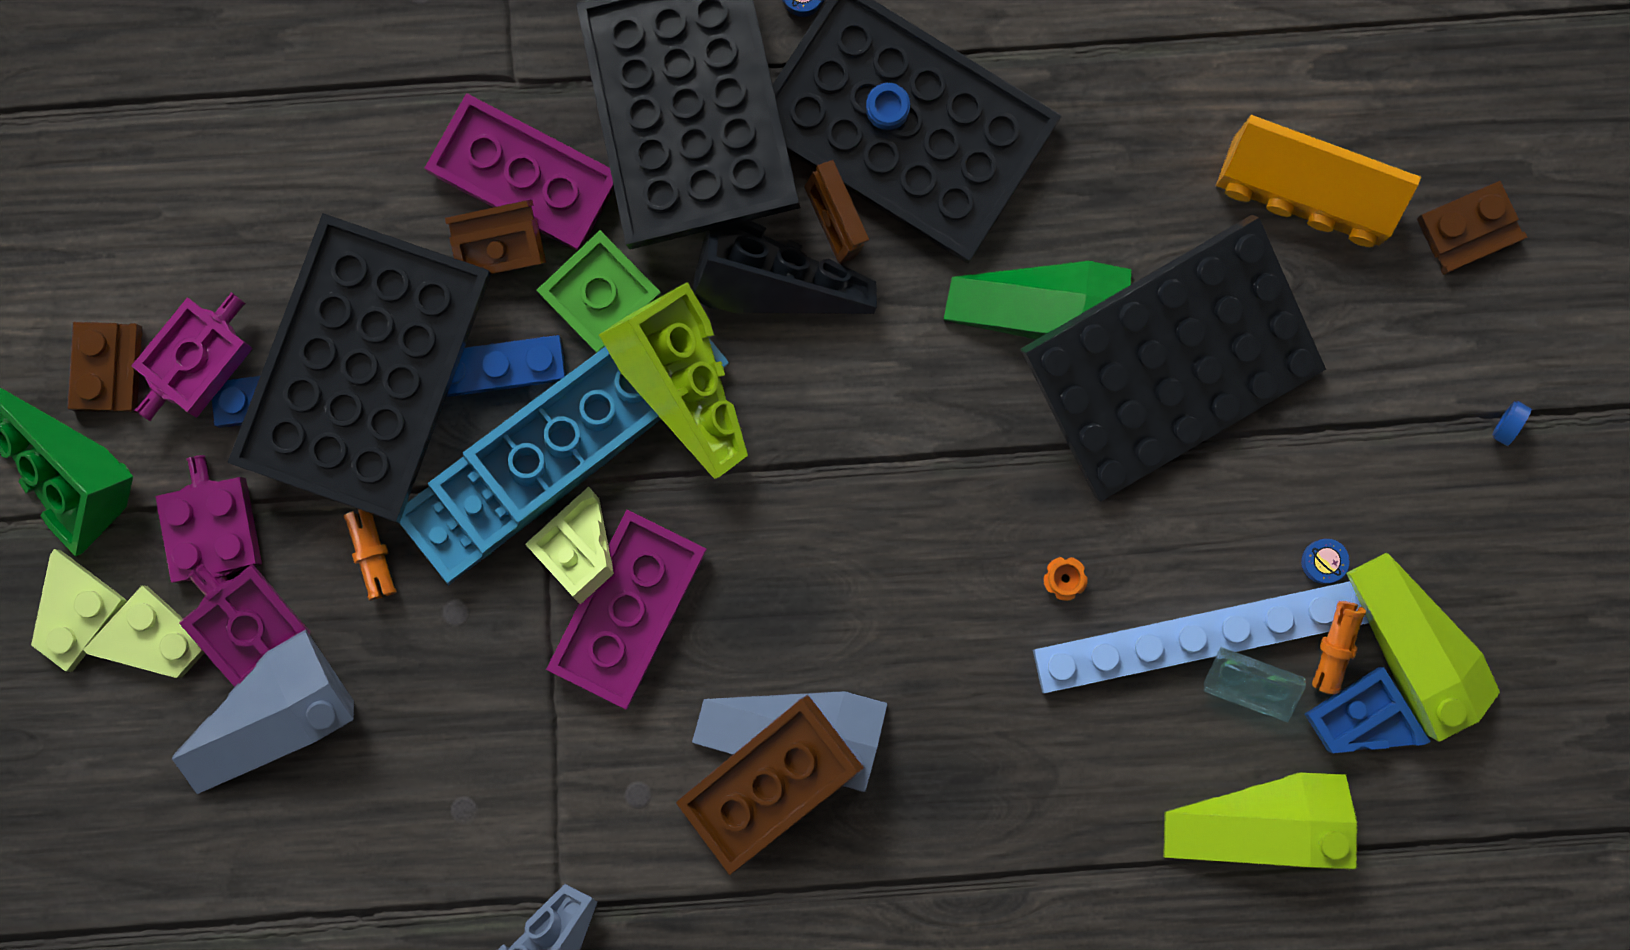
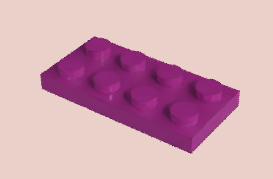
[424,93,614,251]
[546,510,707,710]

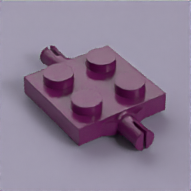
[132,292,253,421]
[155,455,262,584]
[179,563,311,687]

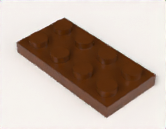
[676,695,864,875]

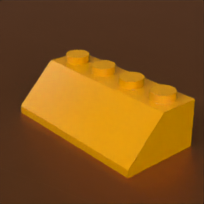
[1216,115,1421,247]

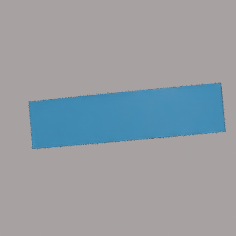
[400,338,729,585]

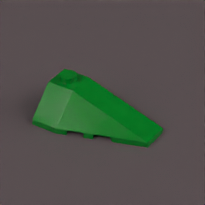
[943,261,1132,339]
[0,387,133,556]

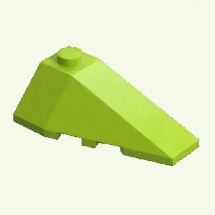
[598,282,748,479]
[1346,553,1500,742]
[1163,772,1357,869]

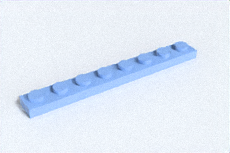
[1033,581,1369,693]

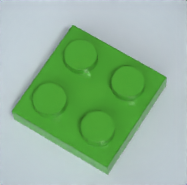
[537,230,662,353]

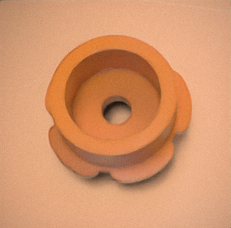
[1043,557,1088,601]

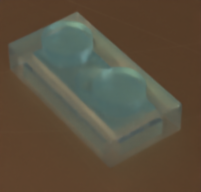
[1203,647,1306,722]

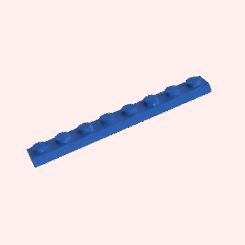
[212,335,566,428]

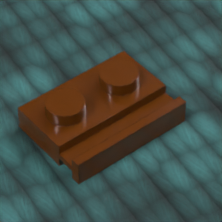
[804,160,869,264]
[1417,181,1527,275]
[445,200,546,274]
[68,322,142,413]

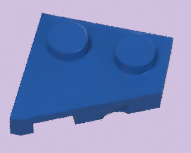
[1304,667,1430,753]

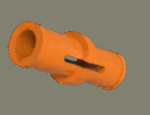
[344,509,397,601]
[1312,601,1366,694]

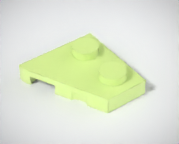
[525,486,614,604]
[31,549,127,672]
[83,585,204,678]

